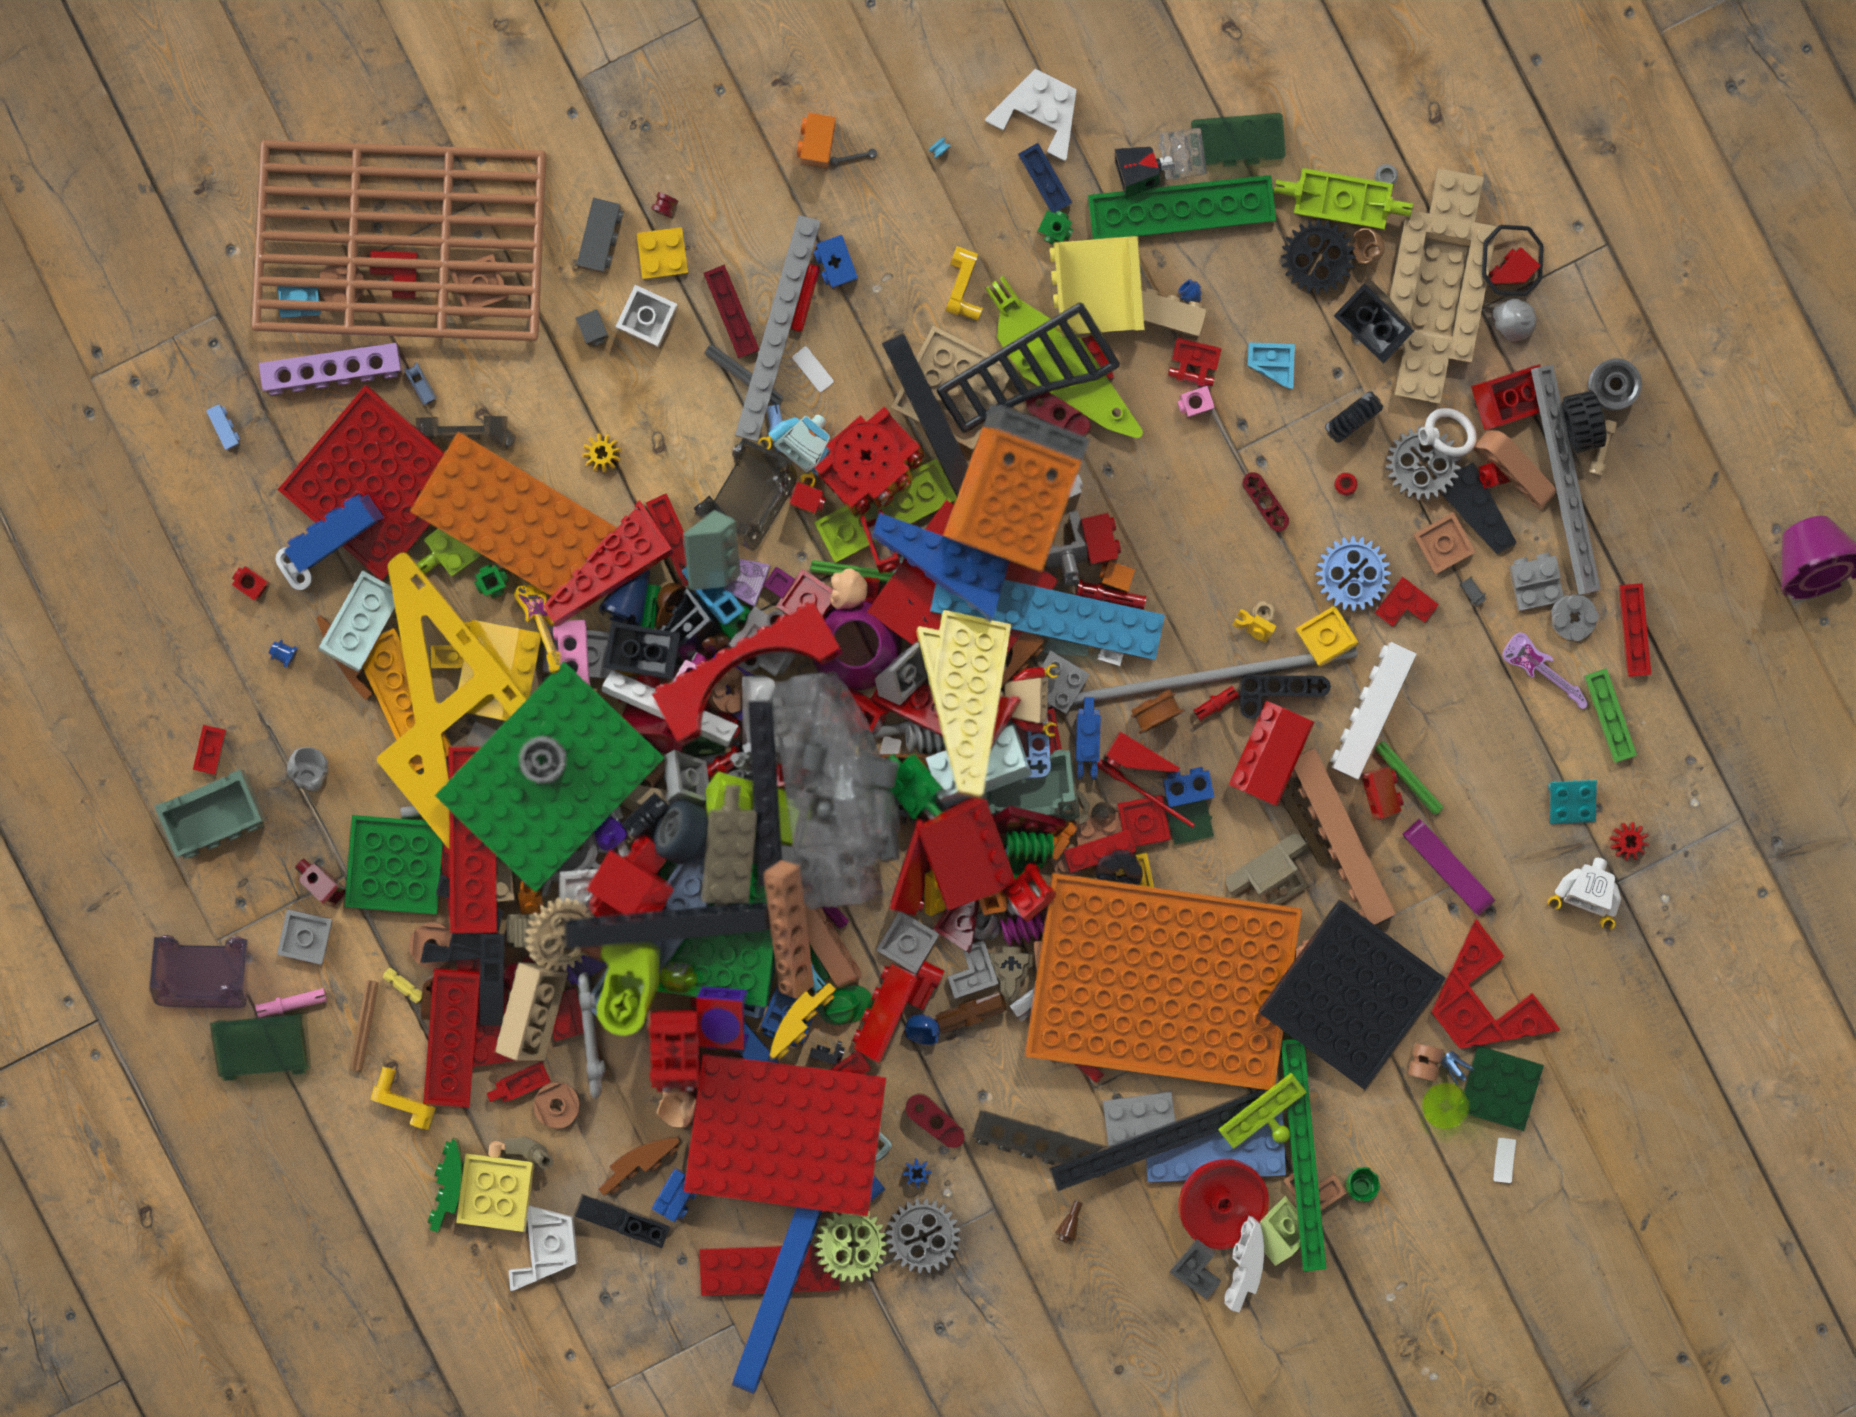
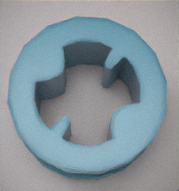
[928,137,951,159]

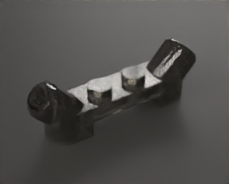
[415,416,516,450]

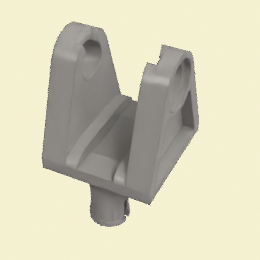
[1045,510,1088,586]

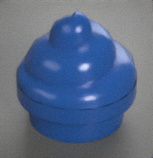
[1178,279,1201,302]

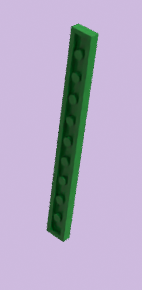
[1281,1039,1327,1272]

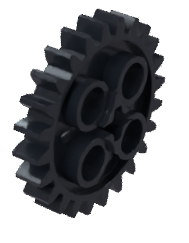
[1281,219,1356,295]

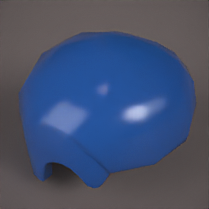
[905,1014,940,1045]

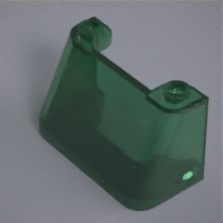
[210,1012,311,1081]

